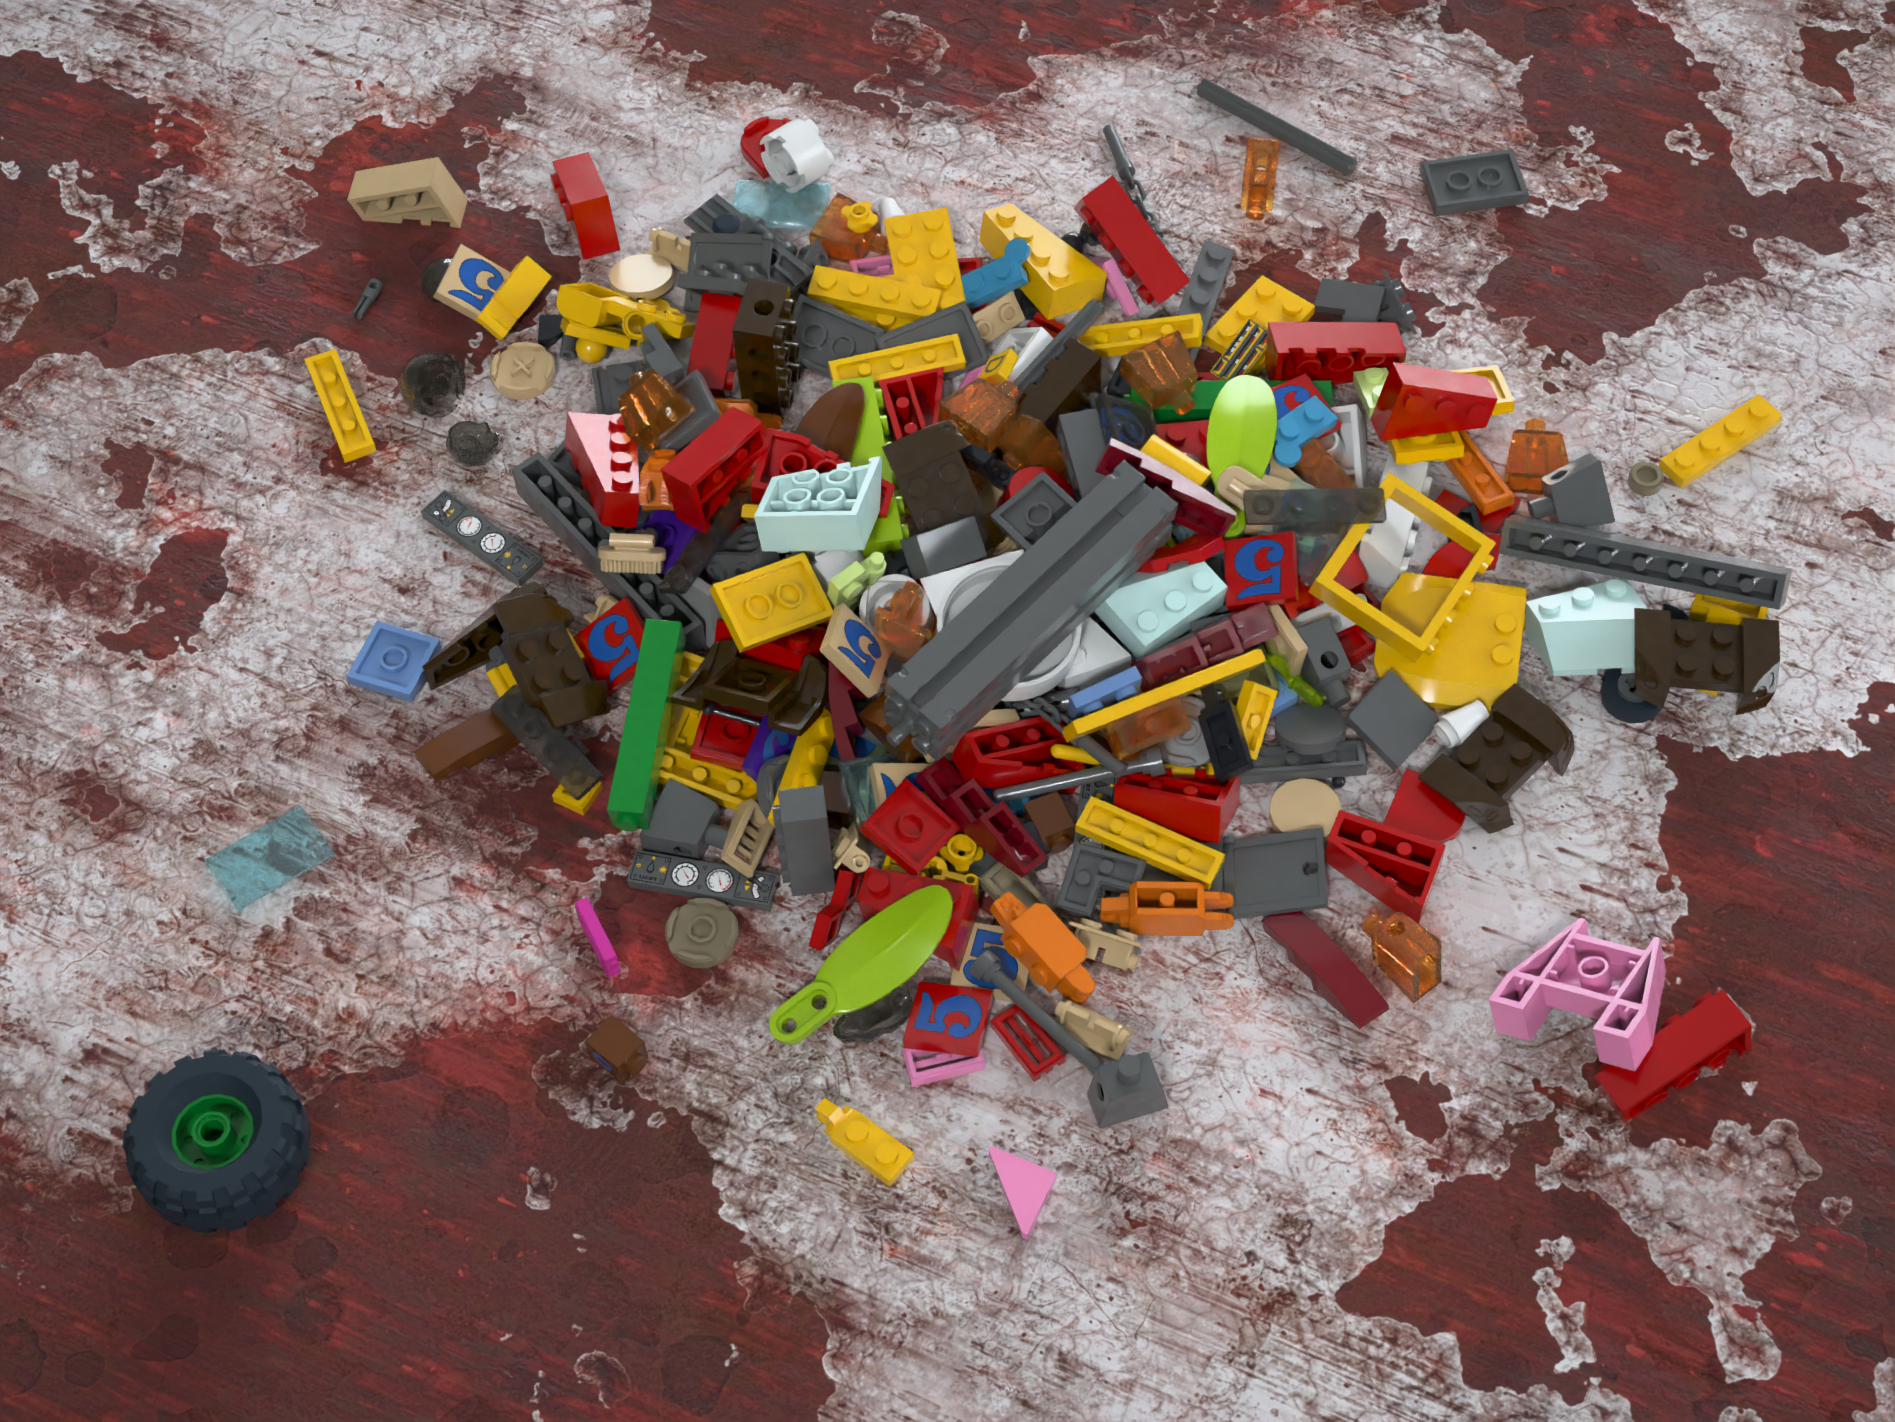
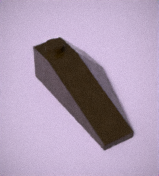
[422,581,548,690]

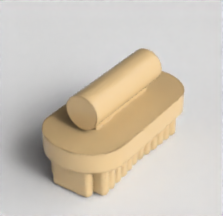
[1217,466,1282,521]
[598,533,666,575]

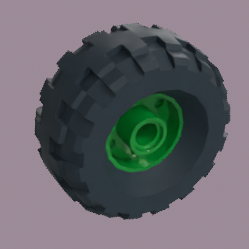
[122,1049,311,1233]

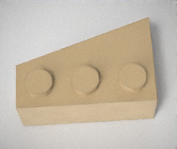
[347,157,468,228]

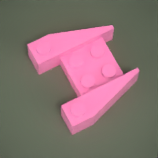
[1489,918,1666,1071]

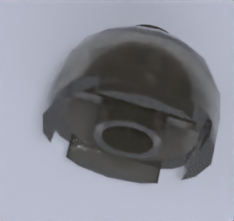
[399,350,466,419]

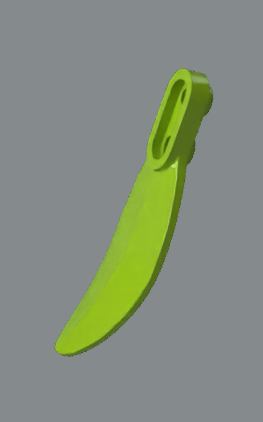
[1206,375,1277,542]
[769,885,953,1045]

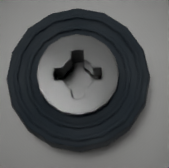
[1600,668,1662,723]

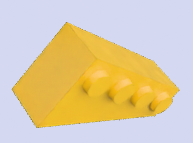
[979,203,1108,320]

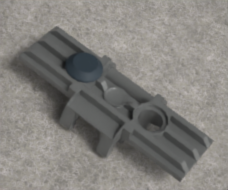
[683,193,814,295]

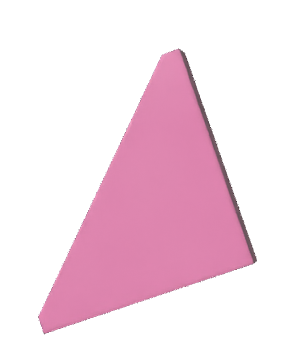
[1089,257,1139,316]
[989,1146,1057,1240]

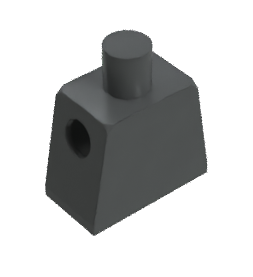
[1527,454,1615,528]
[1296,617,1351,708]
[640,778,729,861]
[1087,1052,1169,1129]

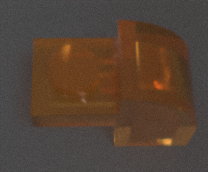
[875,580,933,664]

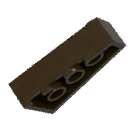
[983,336,1101,472]

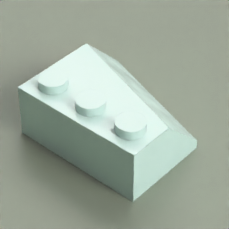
[754,456,882,553]
[1094,561,1228,659]
[1525,578,1648,676]

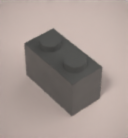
[900,516,987,580]

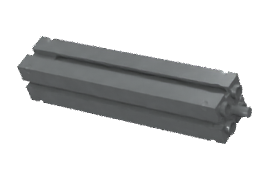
[883,460,1178,761]

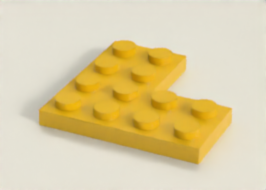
[834,207,966,332]
[1387,365,1515,465]

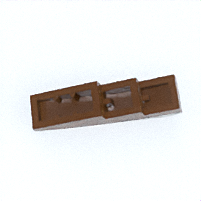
[414,696,549,782]

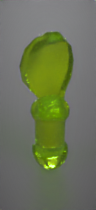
[1265,654,1324,708]

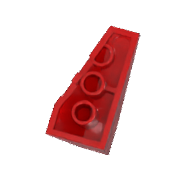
[751,428,895,518]

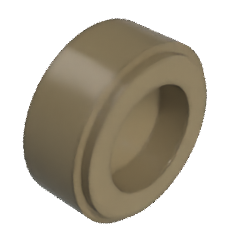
[1628,462,1664,496]

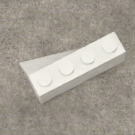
[1359,453,1433,589]

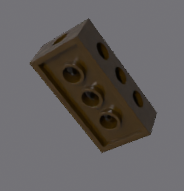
[732,278,802,419]

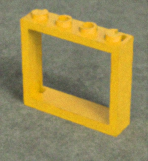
[1308,472,1496,663]

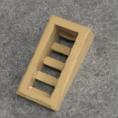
[720,798,775,878]

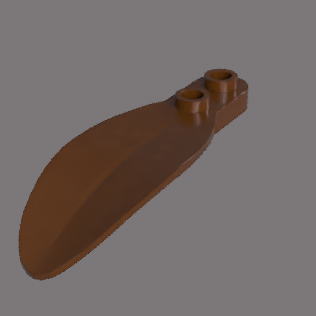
[779,383,865,560]

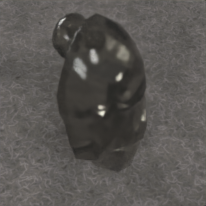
[833,987,913,1044]

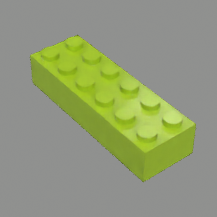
[832,376,909,559]

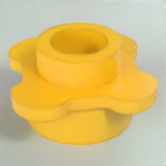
[841,201,878,233]
[939,834,984,873]

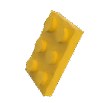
[1204,275,1315,375]
[709,553,833,653]

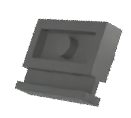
[592,361,646,420]

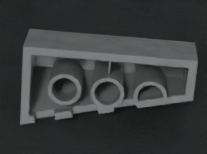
[772,785,835,896]

